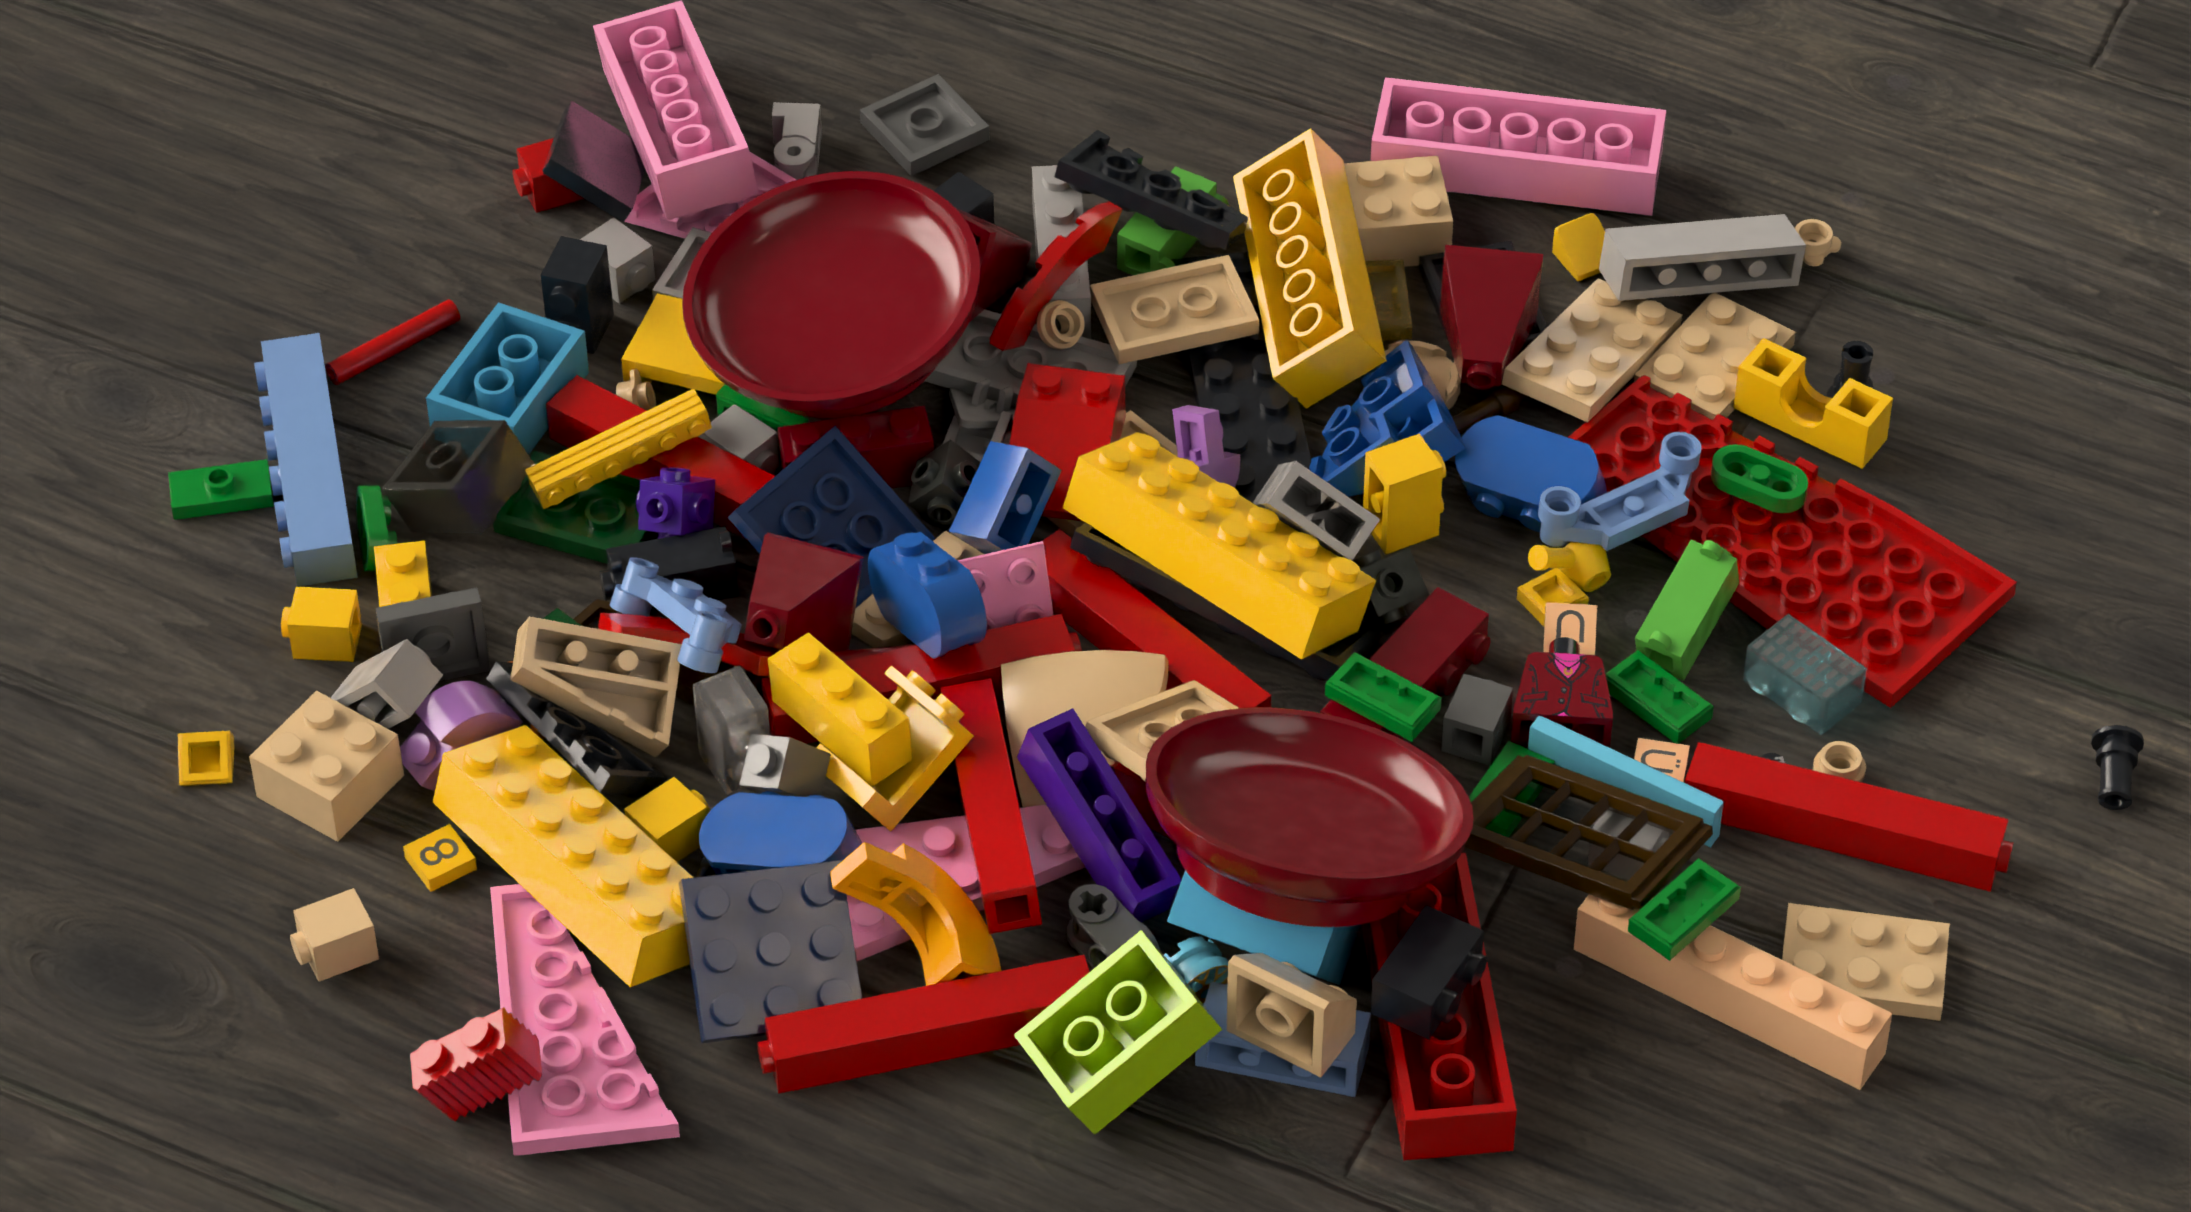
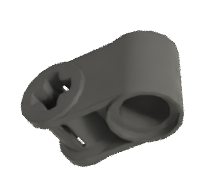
[1066,884,1160,969]

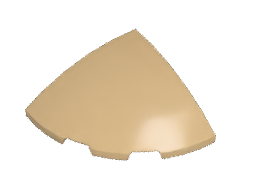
[1001,650,1169,808]

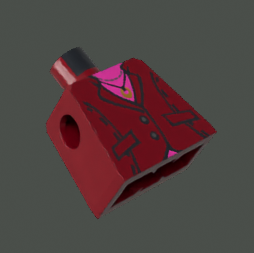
[1511,637,1613,748]

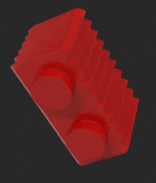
[410,1007,542,1122]

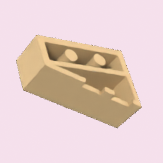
[510,616,682,757]

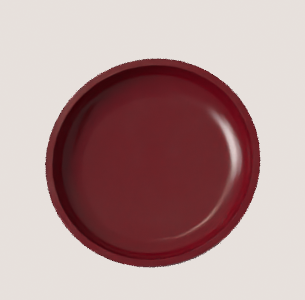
[682,171,980,418]
[1145,708,1474,927]

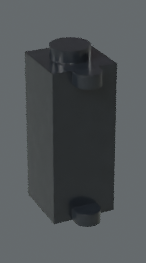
[599,526,738,613]

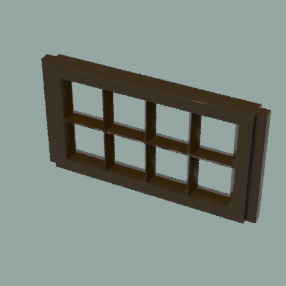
[1465,754,1713,910]

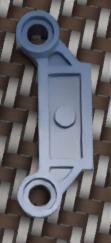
[1538,432,1702,551]
[610,557,742,673]

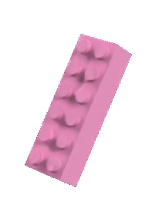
[593,0,759,220]
[1371,77,1666,216]

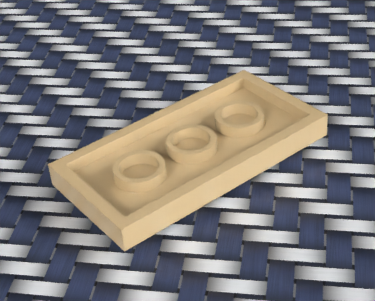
[1502,278,1683,422]

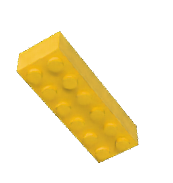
[1233,128,1387,409]
[1063,432,1376,659]
[433,725,693,987]

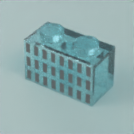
[1743,614,1867,735]

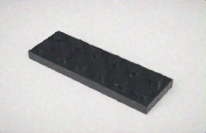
[1070,523,1383,681]

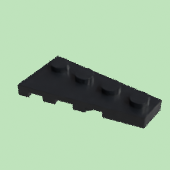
[1054,130,1249,250]
[486,661,668,798]

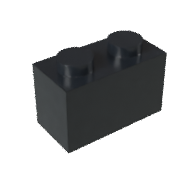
[541,236,614,354]
[1371,905,1487,1040]

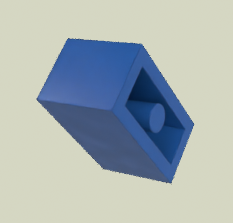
[949,441,1062,554]

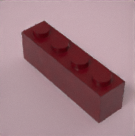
[1320,587,1491,740]

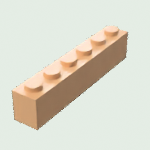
[1574,894,1892,1090]

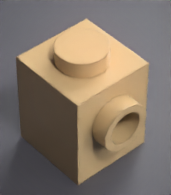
[290,888,379,982]

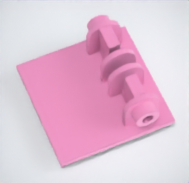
[957,541,1054,630]

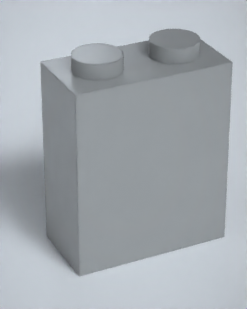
[1253,461,1380,560]

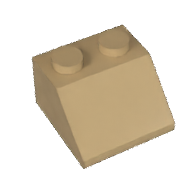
[1227,953,1357,1078]

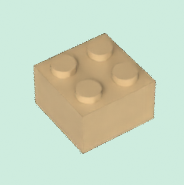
[1344,156,1453,270]
[249,691,404,842]

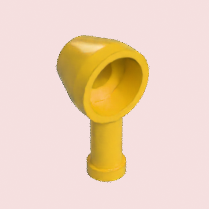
[1528,542,1611,592]

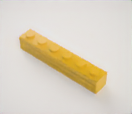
[525,389,712,509]

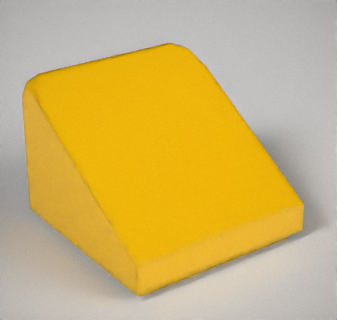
[1552,213,1605,282]
[178,731,234,786]

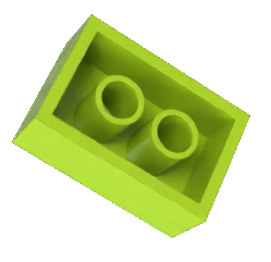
[1014,930,1223,1135]

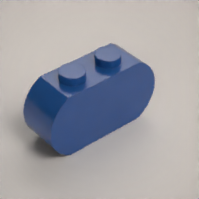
[1455,415,1607,532]
[868,532,987,659]
[699,791,862,875]

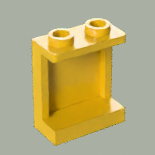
[621,293,725,395]
[817,666,974,832]

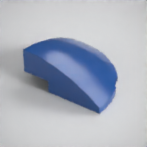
[1309,340,1466,497]

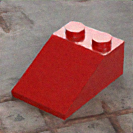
[1009,363,1126,522]

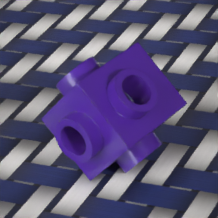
[636,468,715,539]

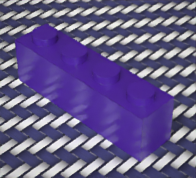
[1017,708,1182,922]

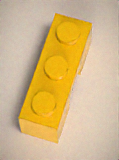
[1734,338,1893,469]

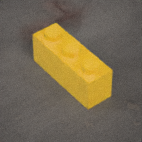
[768,632,913,787]

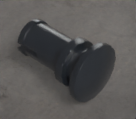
[1827,341,1873,398]
[2091,725,2144,810]

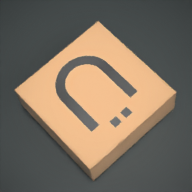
[1543,602,1597,655]
[1634,738,1690,782]

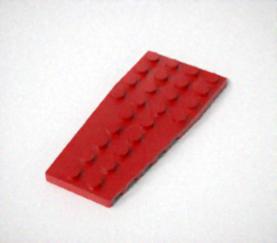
[1568,375,2017,708]

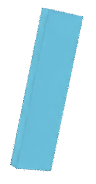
[1528,716,1724,848]

